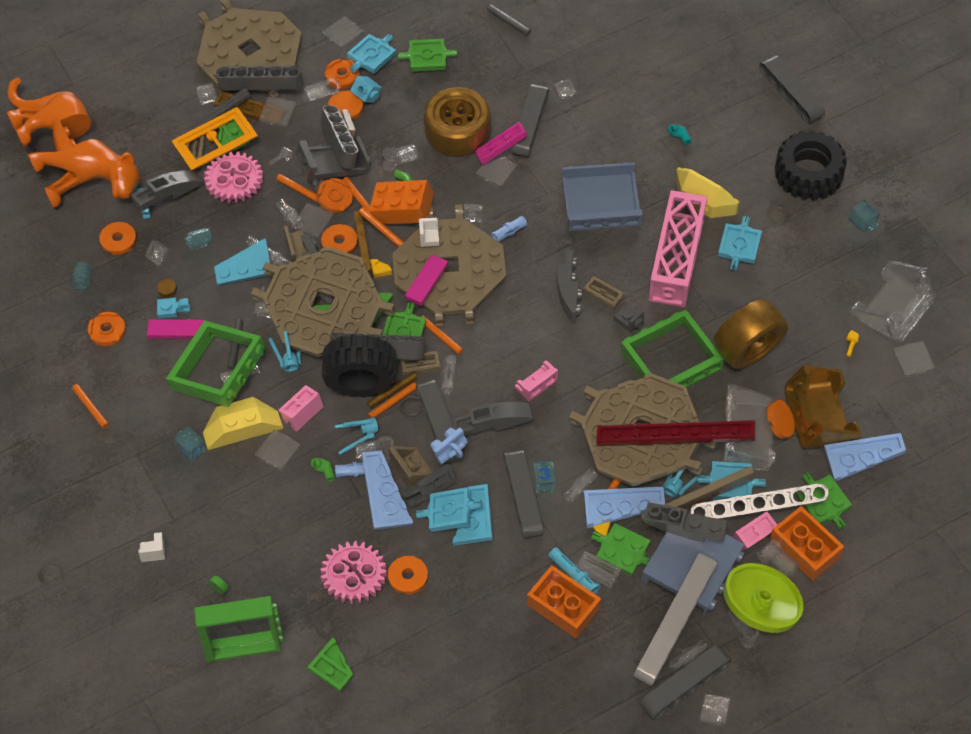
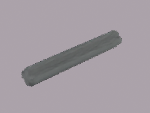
[189,88,251,131]

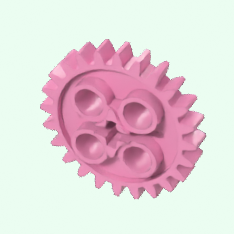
[204,152,263,203]
[320,541,387,604]

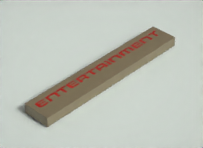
[641,466,754,528]

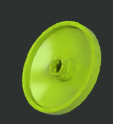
[723,563,804,633]

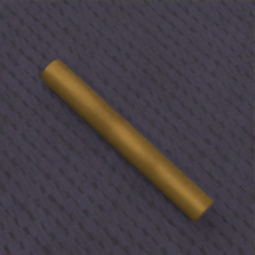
[367,372,418,408]

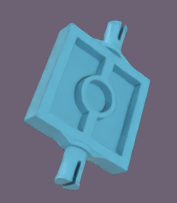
[347,34,396,74]
[718,216,762,270]
[697,461,766,500]
[416,487,483,532]

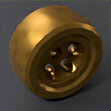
[424,87,492,156]
[713,299,788,369]

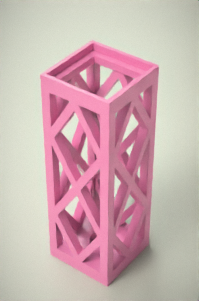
[649,190,707,307]

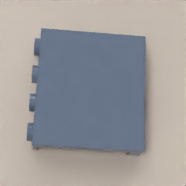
[562,162,642,231]
[640,532,745,616]

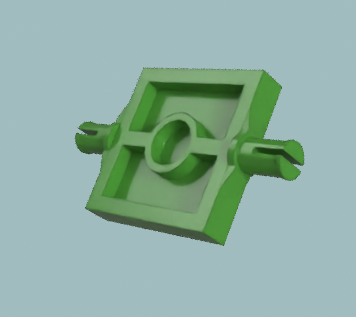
[398,39,457,72]
[383,302,426,363]
[796,472,852,530]
[591,523,651,576]

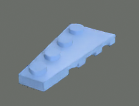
[824,433,906,482]
[361,451,413,530]
[584,487,665,529]

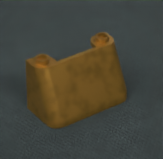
[785,365,862,448]

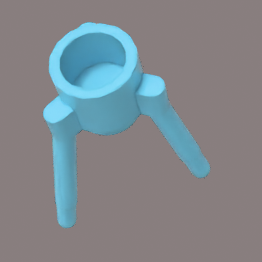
[269,331,302,372]
[334,417,378,455]
[663,470,698,498]

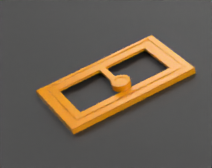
[172,107,258,171]

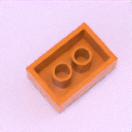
[369,180,434,224]
[770,506,845,581]
[527,565,601,639]

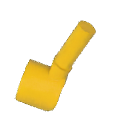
[846,330,859,357]

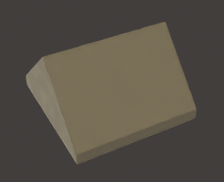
[389,446,434,487]

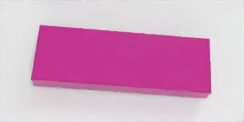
[475,122,528,165]
[405,255,448,306]
[147,319,204,339]

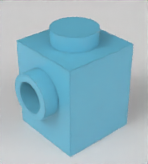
[350,76,382,103]

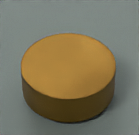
[157,279,177,298]

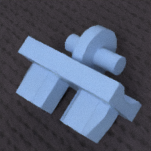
[430,427,468,464]

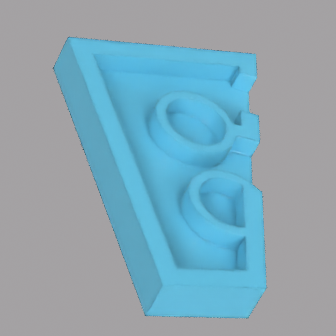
[214,238,271,286]
[452,484,493,546]

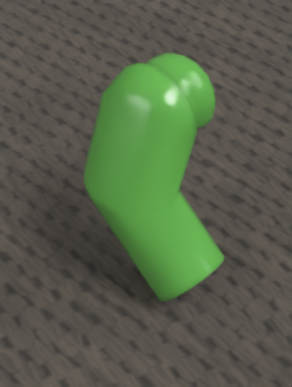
[394,169,414,181]
[311,458,335,482]

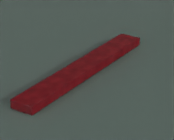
[596,420,756,446]

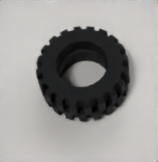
[775,130,847,201]
[322,334,396,397]

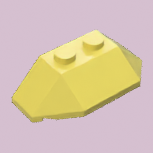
[675,167,739,218]
[203,397,283,450]

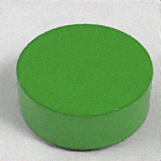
[208,576,229,595]

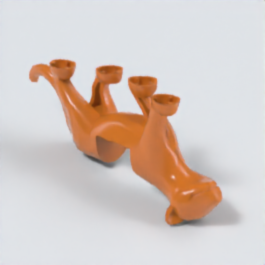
[7,78,142,208]

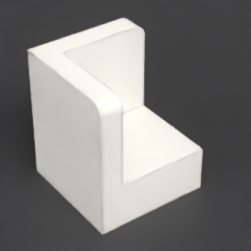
[419,218,439,247]
[138,532,165,562]

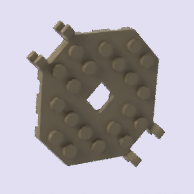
[196,0,302,100]
[392,204,506,328]
[251,246,395,357]
[569,373,717,487]

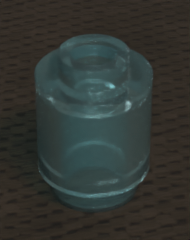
[184,227,213,250]
[71,261,92,290]

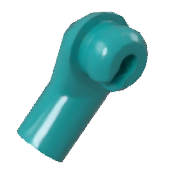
[668,124,692,145]

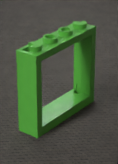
[621,310,724,388]
[166,320,266,407]
[194,596,283,662]

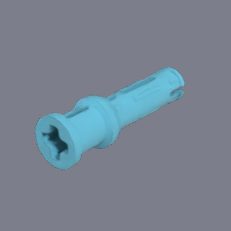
[548,547,601,595]

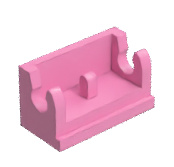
[515,360,558,401]
[279,385,324,432]
[732,511,777,551]

